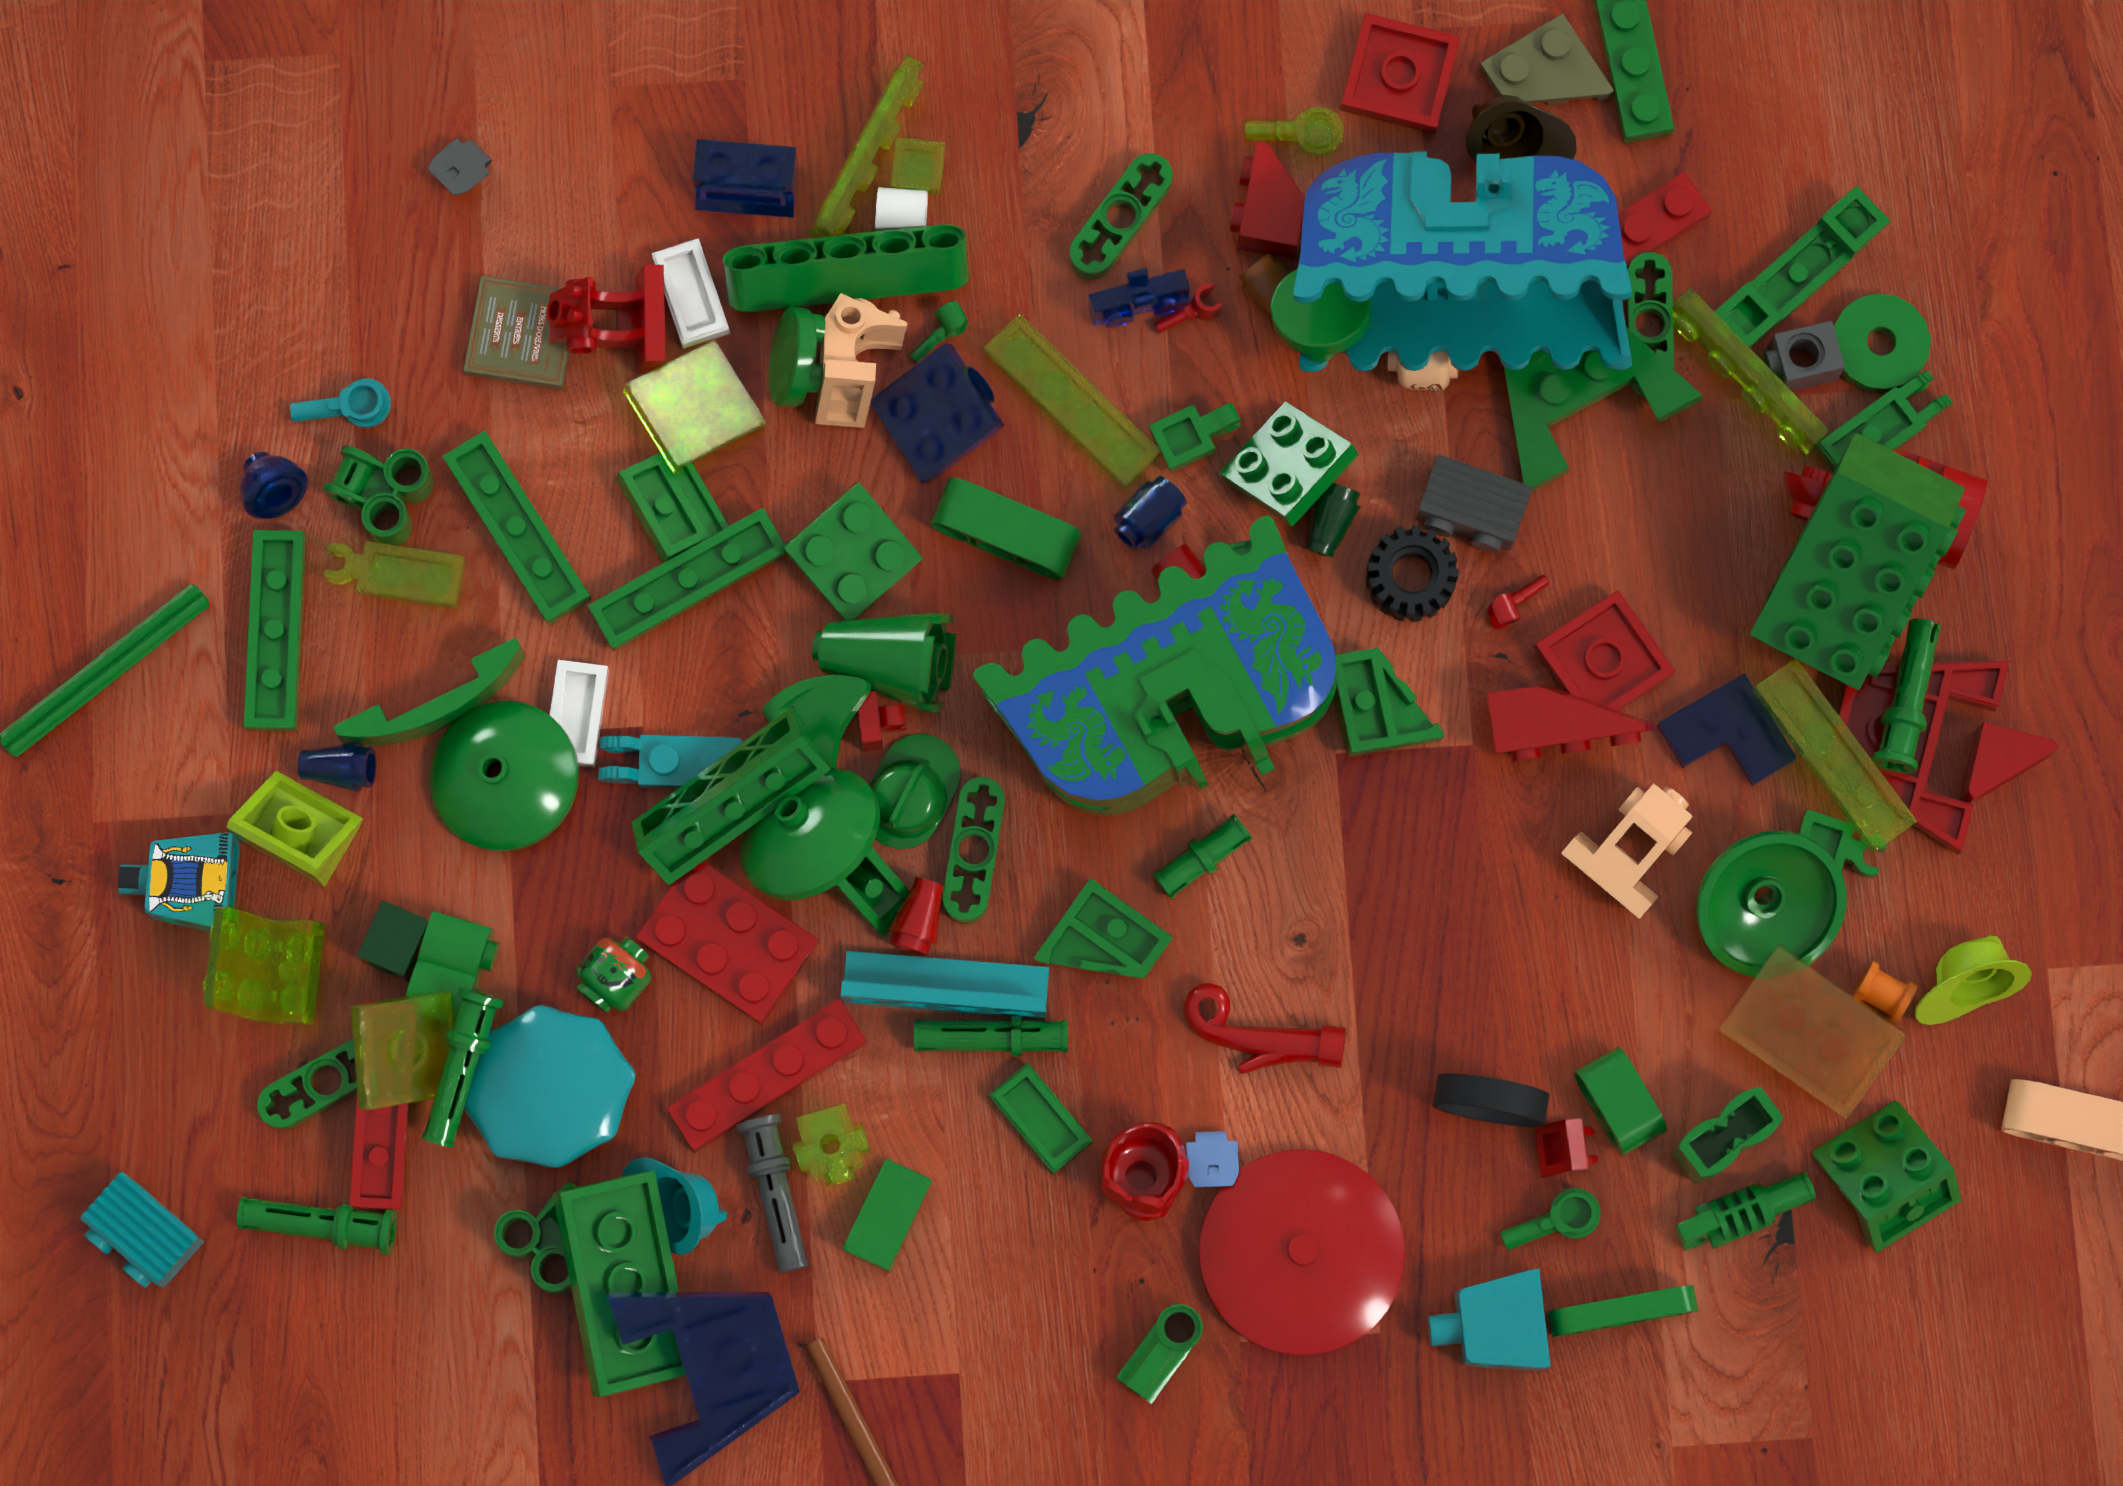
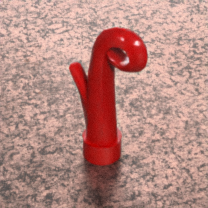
[1184,983,1346,1074]

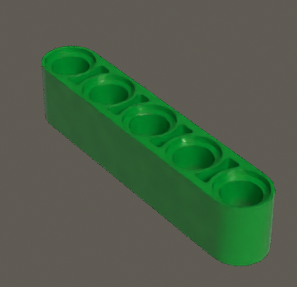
[723,224,970,312]

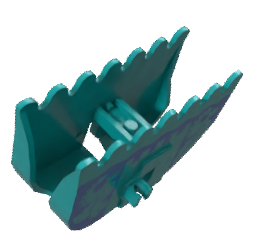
[1293,151,1632,372]

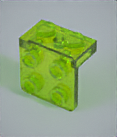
[203,907,325,1025]

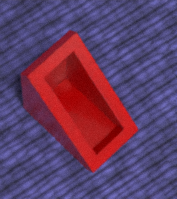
[1959,722,2059,804]

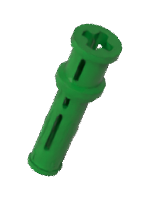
[1872,618,1941,774]
[421,987,504,1147]
[237,1196,397,1256]

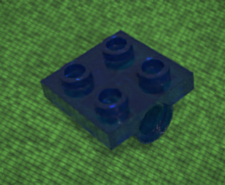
[870,343,1005,483]

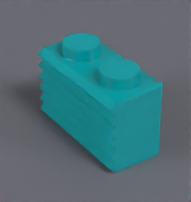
[80,1171,205,1289]

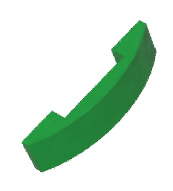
[1711,185,1891,352]
[333,637,525,746]

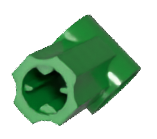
[1116,1304,1203,1404]

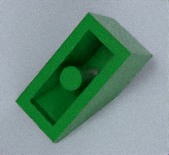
[832,847,910,937]

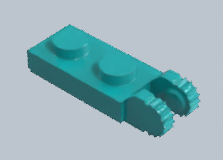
[598,735,742,789]

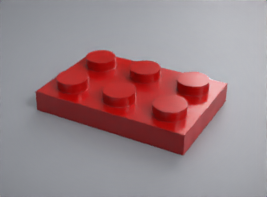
[635,861,819,1025]

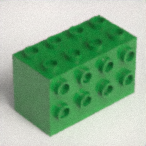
[1750,432,1966,691]

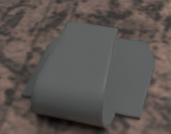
[428,138,492,196]

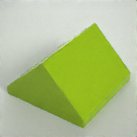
[226,771,363,888]

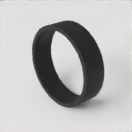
[1432,1073,1550,1127]

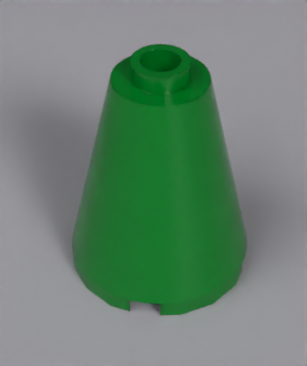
[812,612,956,714]

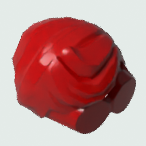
[1101,1121,1189,1221]

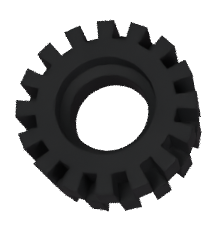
[1366,525,1459,622]

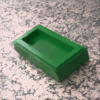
[988,1063,1093,1175]

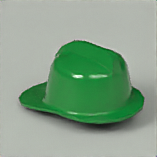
[869,734,961,849]

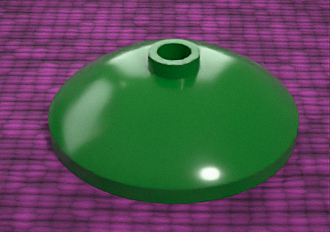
[429,701,579,852]
[740,768,880,901]
[1696,831,1847,978]

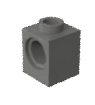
[1763,321,1845,394]

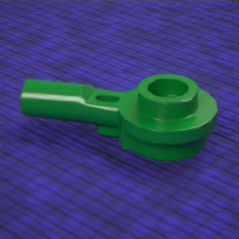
[1500,1188,1601,1251]

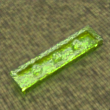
[808,55,924,238]
[1673,287,1829,455]
[984,313,1161,489]
[1752,658,1917,854]

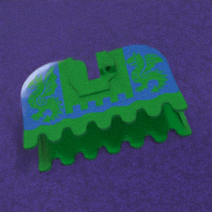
[972,515,1337,816]

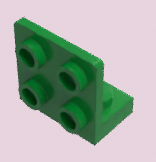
[1813,1101,1962,1253]

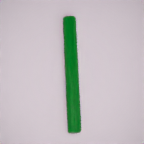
[0,584,209,757]

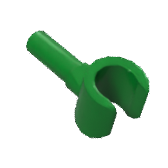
[909,301,968,363]

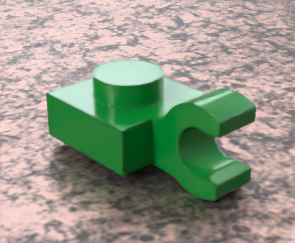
[1149,402,1241,473]

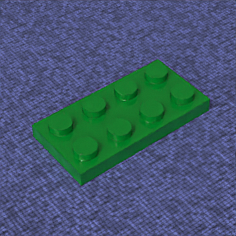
[553,1170,695,1397]

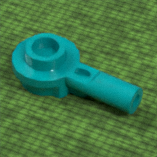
[290,378,392,428]

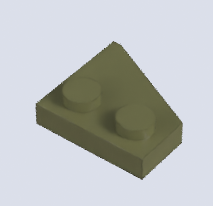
[1479,14,1614,105]

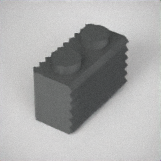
[1416,454,1533,554]

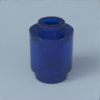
[1113,476,1187,550]

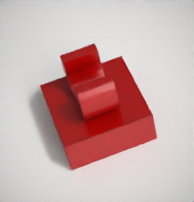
[858,691,906,752]
[1535,1118,1598,1178]

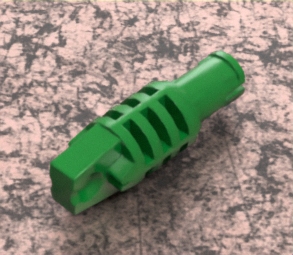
[1675,1171,1816,1251]

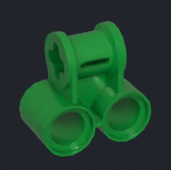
[322,445,434,548]
[494,1181,577,1296]

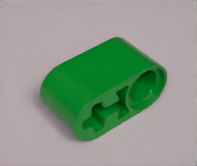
[1574,1047,1667,1156]

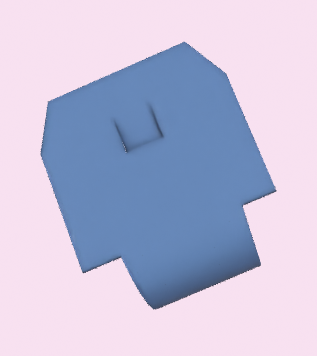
[1186,1131,1239,1187]

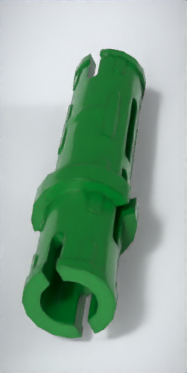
[914,1016,1068,1057]

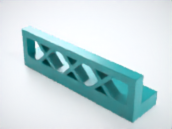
[841,951,1049,1020]

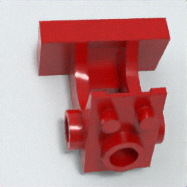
[546,264,665,374]

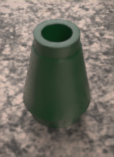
[1305,483,1361,558]

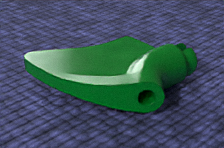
[762,675,871,769]

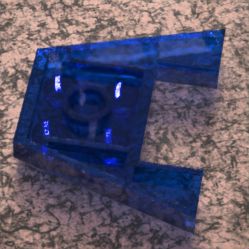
[606,1292,800,1486]

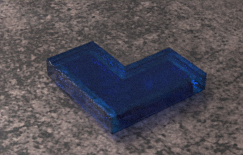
[1657,673,1797,786]

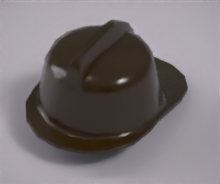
[1466,95,1577,163]

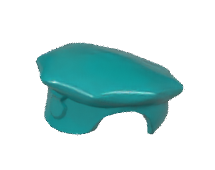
[464,1005,636,1168]

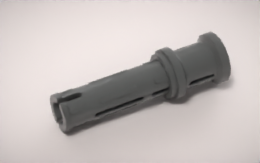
[736,1114,810,1274]

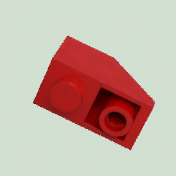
[1230,141,1305,260]

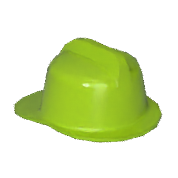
[1915,935,2032,1025]

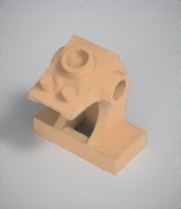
[815,293,907,428]
[1561,783,1693,919]

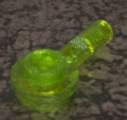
[1245,106,1344,156]

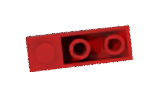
[1487,685,1654,762]

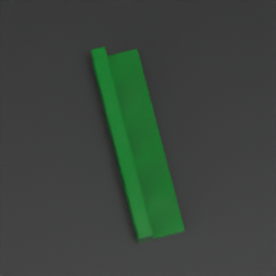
[632,706,831,885]

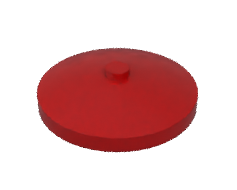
[1199,1149,1405,1357]

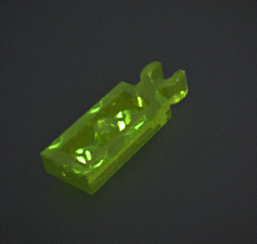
[323,541,466,609]

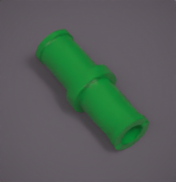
[1152,813,1253,900]

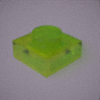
[891,137,946,195]

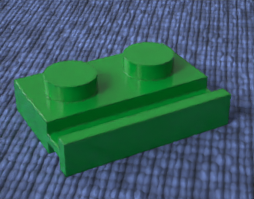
[615,444,729,563]

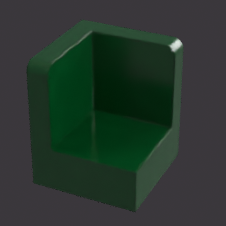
[357,900,428,983]

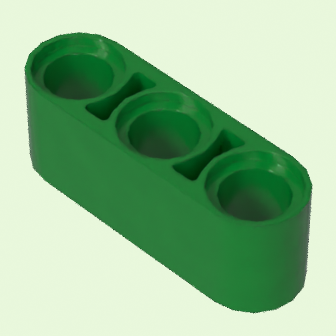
[929,477,1082,580]

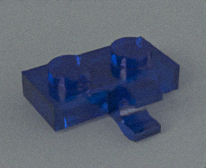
[1088,268,1190,328]

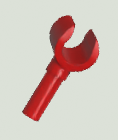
[1154,283,1223,334]
[1487,575,1550,630]

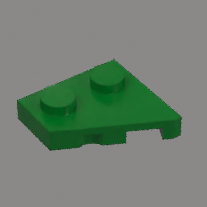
[1334,648,1444,757]
[1034,878,1174,979]

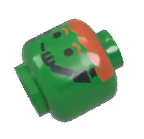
[576,937,652,1014]

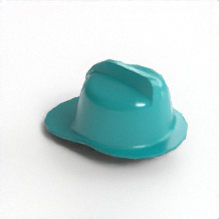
[621,1157,728,1255]

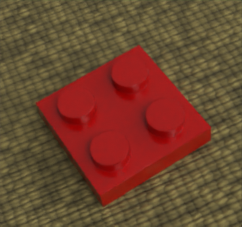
[1340,13,1460,134]
[1534,590,1676,711]

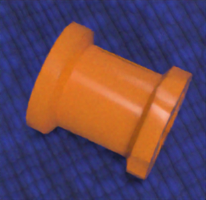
[1851,960,1918,1024]

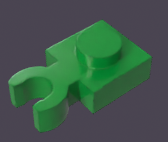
[1798,809,1887,878]

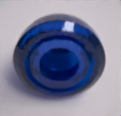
[240,452,308,519]

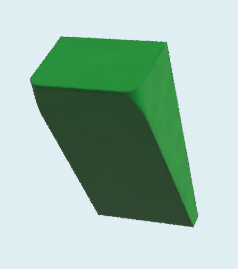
[842,1159,932,1273]

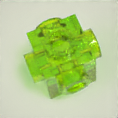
[793,1103,870,1187]

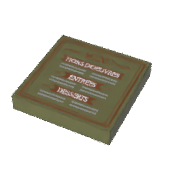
[463,276,570,391]

